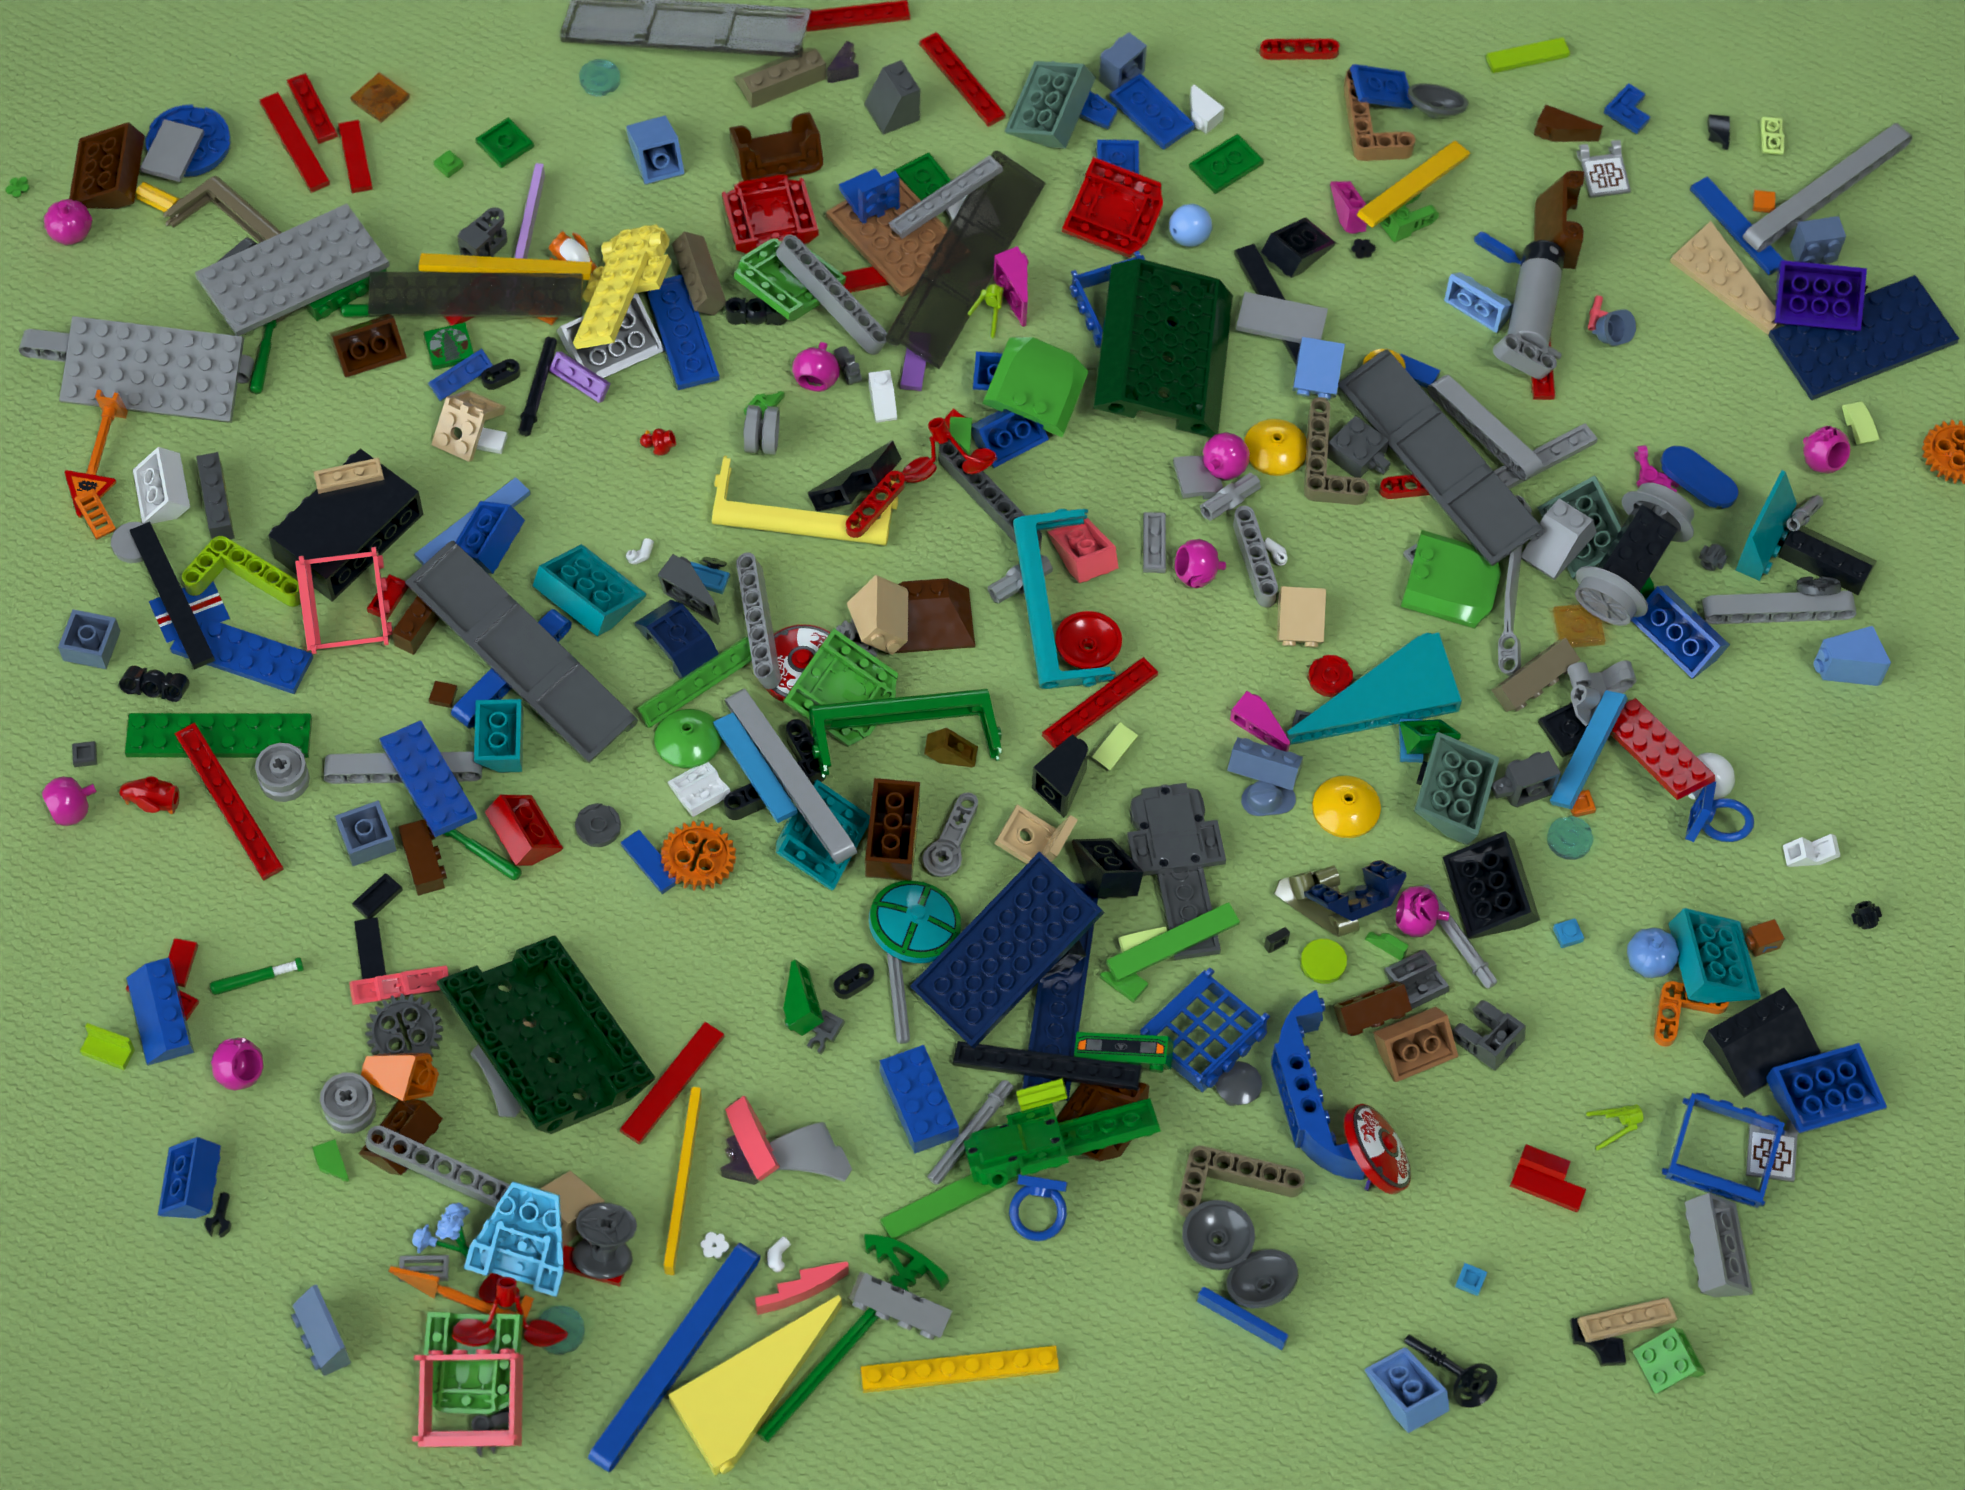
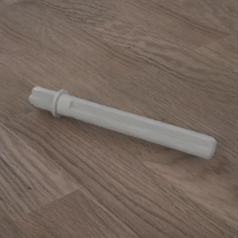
[1423,884,1497,989]
[887,953,910,1044]
[928,1080,1013,1185]

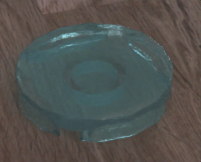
[579,59,620,96]
[1547,816,1593,860]
[538,1306,585,1355]

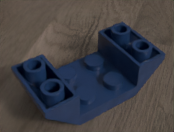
[634,600,719,679]
[1304,860,1407,921]

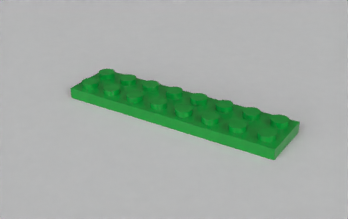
[125,713,312,758]

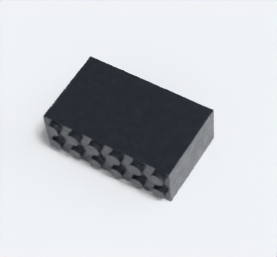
[268,448,423,602]

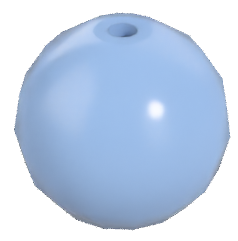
[1169,204,1212,247]

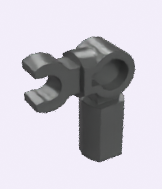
[834,346,862,385]
[471,1410,509,1457]

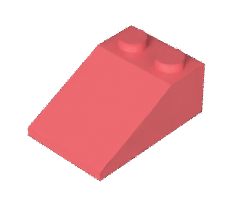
[1047,518,1119,583]

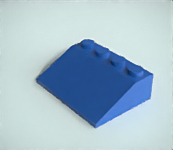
[1766,1043,1887,1134]

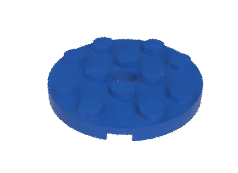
[145,105,231,177]

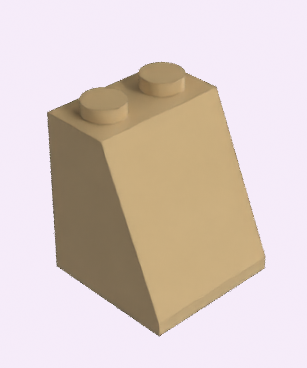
[847,575,908,655]
[1277,586,1326,648]
[540,1170,605,1247]

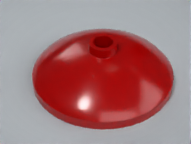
[1055,611,1122,669]

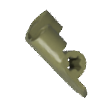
[1274,865,1359,937]

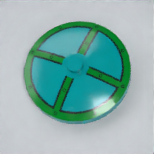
[869,881,962,963]

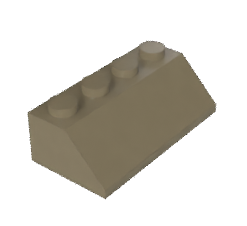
[734,47,826,108]

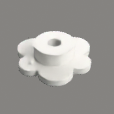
[701,1232,729,1258]

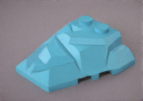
[464,1181,564,1297]

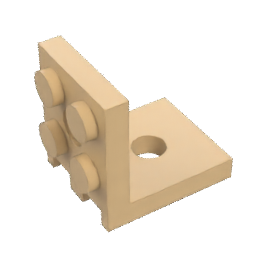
[431,390,506,462]
[994,804,1078,864]

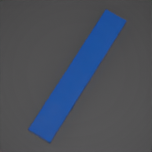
[1690,176,1785,276]

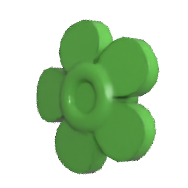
[6,176,30,198]

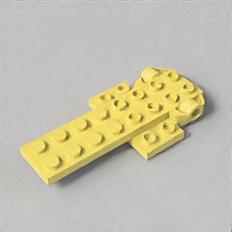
[573,224,671,349]

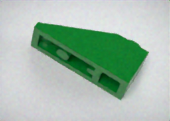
[783,959,824,1036]

